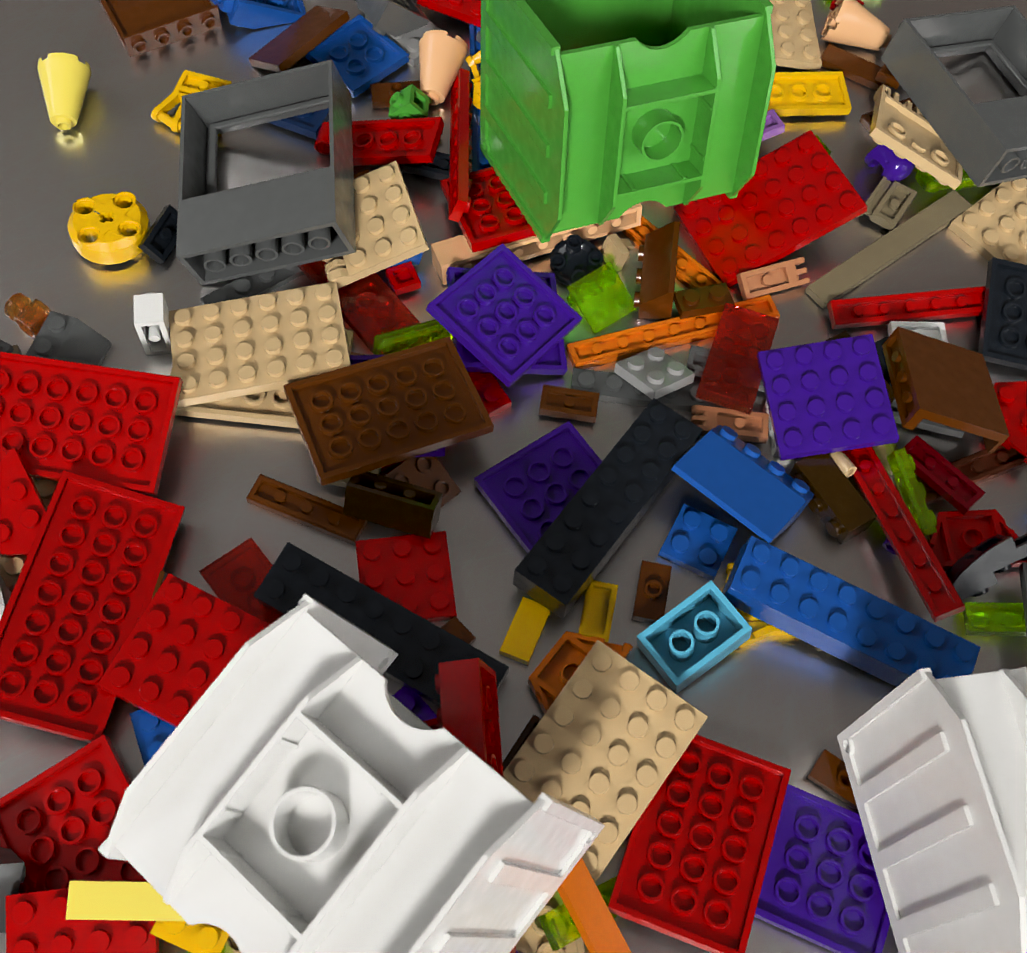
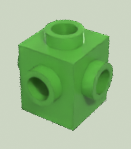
[388,84,430,119]

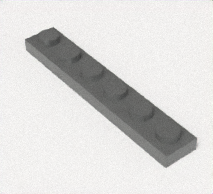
[200,260,326,305]
[571,368,740,412]

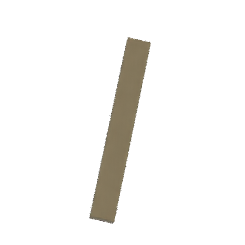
[805,190,972,309]

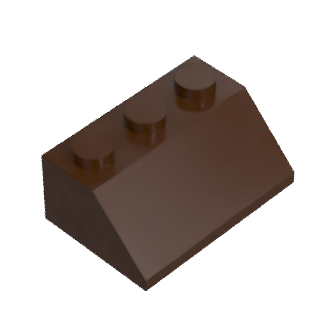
[633,221,680,320]

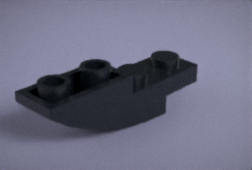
[946,534,1027,600]

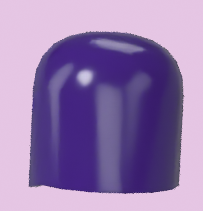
[864,145,915,182]

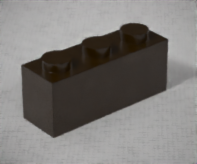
[789,453,877,544]
[343,472,443,539]

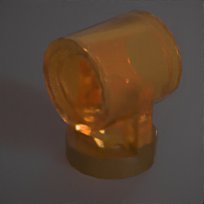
[4,293,51,339]

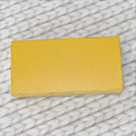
[578,580,618,642]
[499,597,551,666]

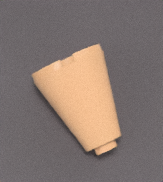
[821,0,892,51]
[419,30,468,105]

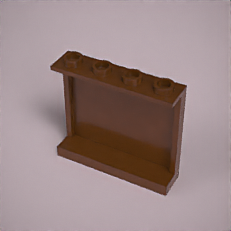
[99,0,222,57]
[882,327,1010,454]

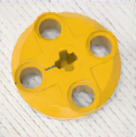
[67,192,151,265]

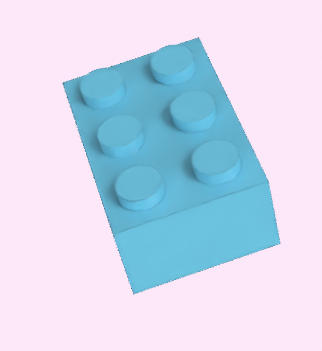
[636,580,753,695]

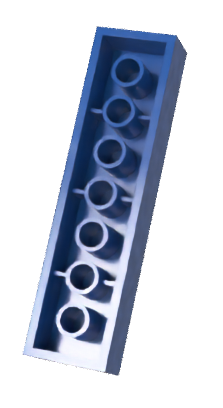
[722,535,981,687]

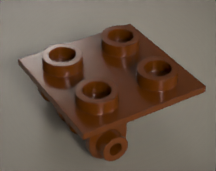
[385,457,462,507]

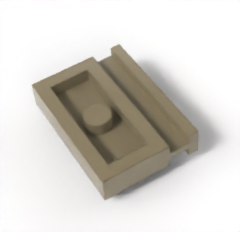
[861,176,918,231]

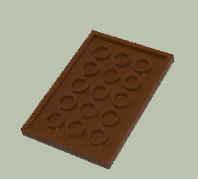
[283,336,494,486]

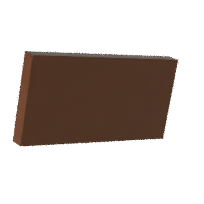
[248,6,350,72]

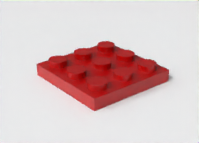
[355,531,457,622]

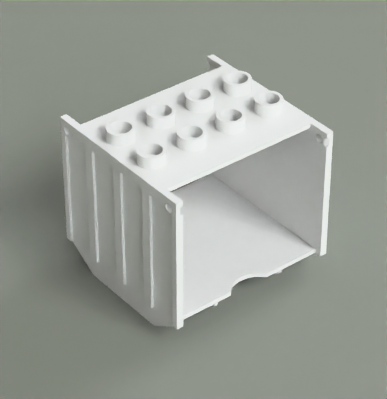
[98,594,605,953]
[837,667,1027,953]

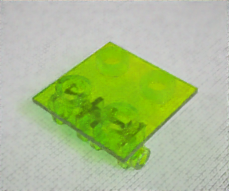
[566,261,637,335]

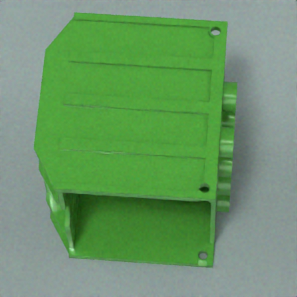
[480,0,776,243]

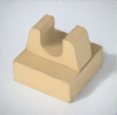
[600,233,635,273]

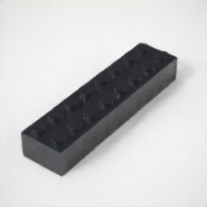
[513,398,703,619]
[253,542,509,708]

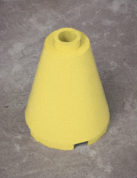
[37,52,91,130]

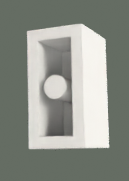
[133,292,171,356]

